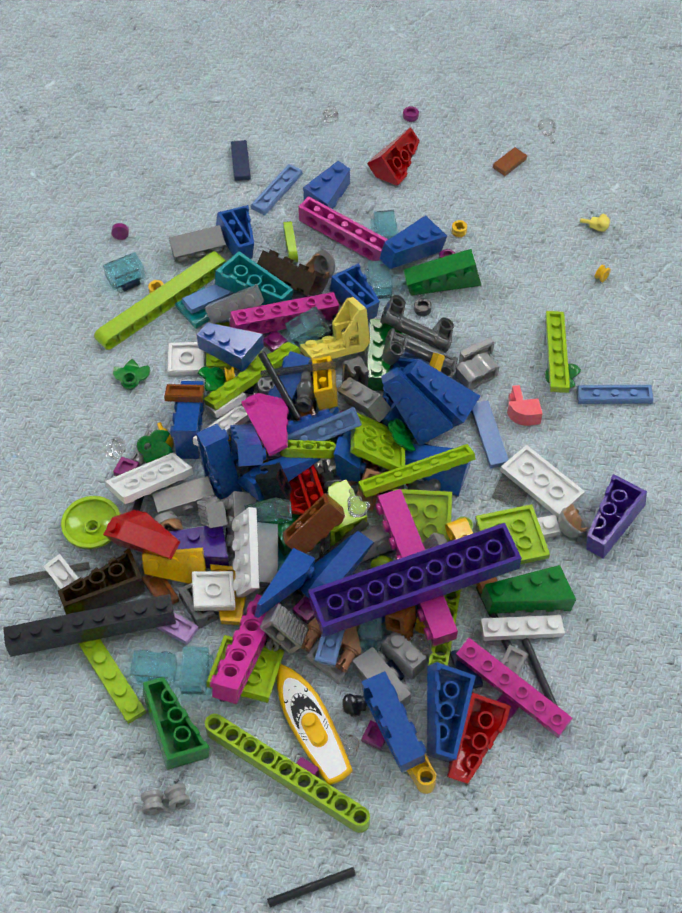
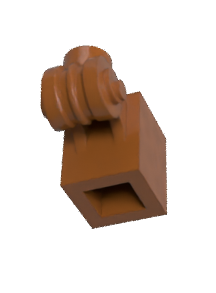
[385,605,416,641]

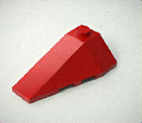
[367,127,419,186]
[103,510,180,560]

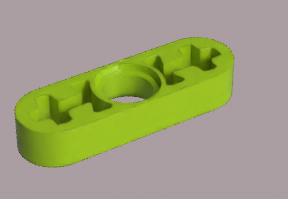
[283,221,298,263]
[279,440,336,459]

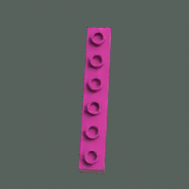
[298,196,388,266]
[229,292,339,334]
[210,594,280,704]
[456,638,572,738]

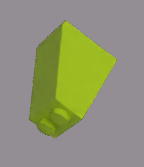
[328,480,367,551]

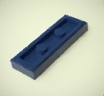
[230,140,251,181]

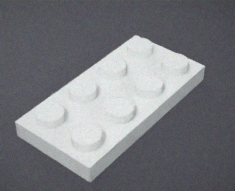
[500,445,585,518]
[105,453,193,504]
[232,507,259,598]

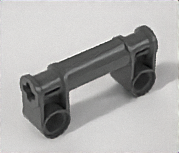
[380,295,454,353]
[382,328,458,378]

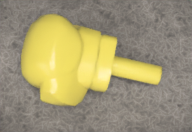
[580,214,610,232]

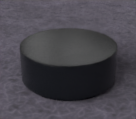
[414,299,432,316]

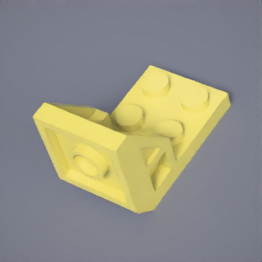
[300,297,370,363]

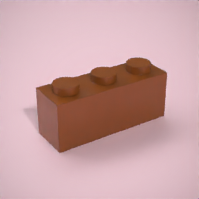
[283,493,346,554]

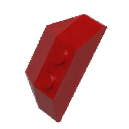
[284,464,324,515]

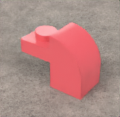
[507,385,543,426]

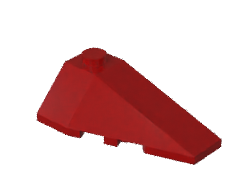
[447,692,511,784]

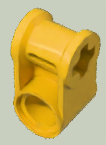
[445,517,473,541]
[407,753,436,794]

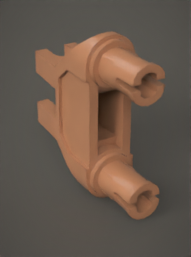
[301,619,362,672]

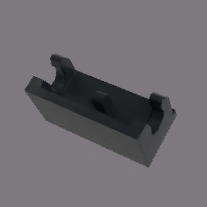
[255,462,292,505]

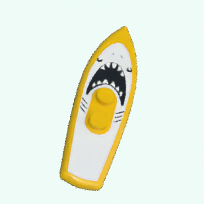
[277,664,352,785]

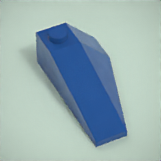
[334,430,366,482]
[405,444,471,497]
[237,457,321,502]
[298,530,374,598]
[255,548,316,618]

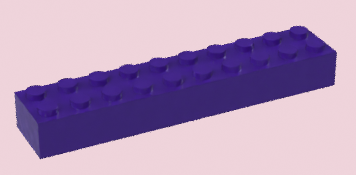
[308,523,522,637]

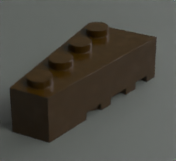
[257,249,328,296]
[58,548,146,615]

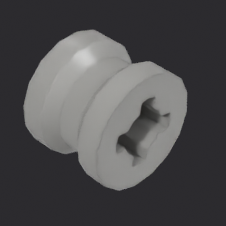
[258,376,275,395]
[164,783,190,810]
[141,790,165,815]

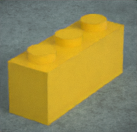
[313,355,338,410]

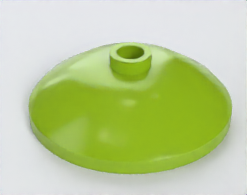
[61,496,120,549]

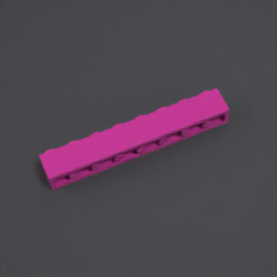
[375,489,458,647]

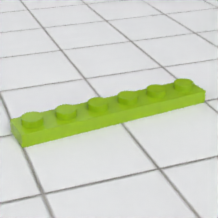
[545,311,570,393]
[203,342,301,411]
[358,444,476,498]
[77,639,146,724]

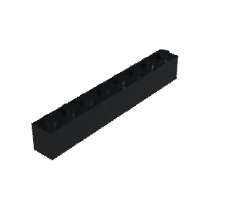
[3,594,176,657]

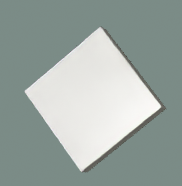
[167,342,205,376]
[192,571,235,611]

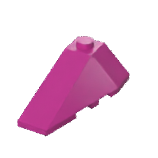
[241,393,289,456]

